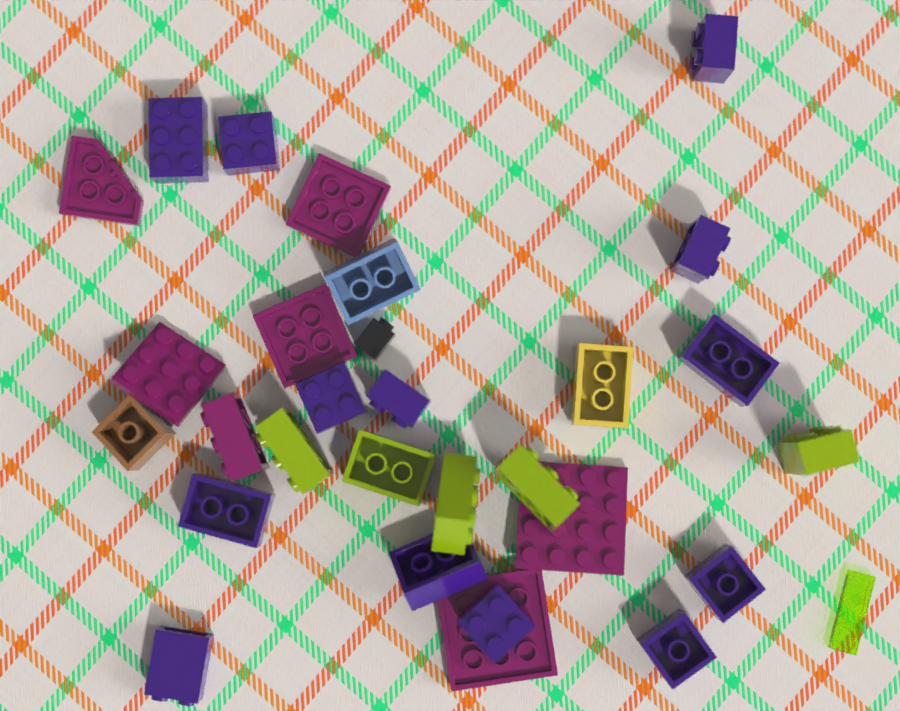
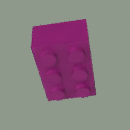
[200,393,270,482]

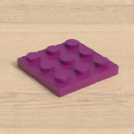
[285,153,391,257]
[253,283,358,389]
[111,322,226,427]

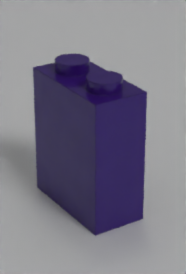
[144,625,214,706]

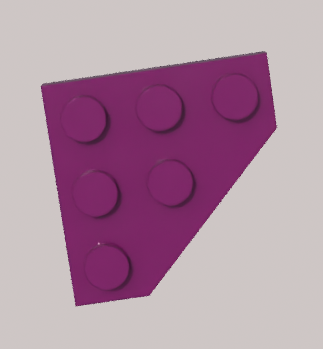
[59,136,144,226]

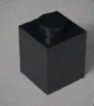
[354,317,396,361]

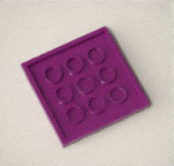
[515,461,628,576]
[438,569,558,692]

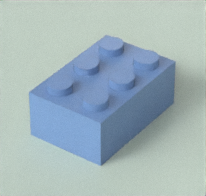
[323,238,421,325]

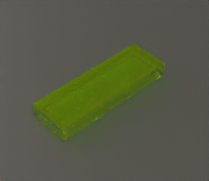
[828,569,876,655]

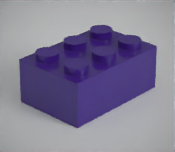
[148,97,209,184]
[677,314,780,407]
[177,473,275,548]
[389,533,488,611]

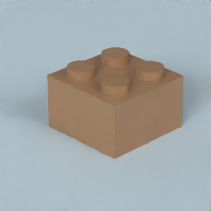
[92,395,176,471]

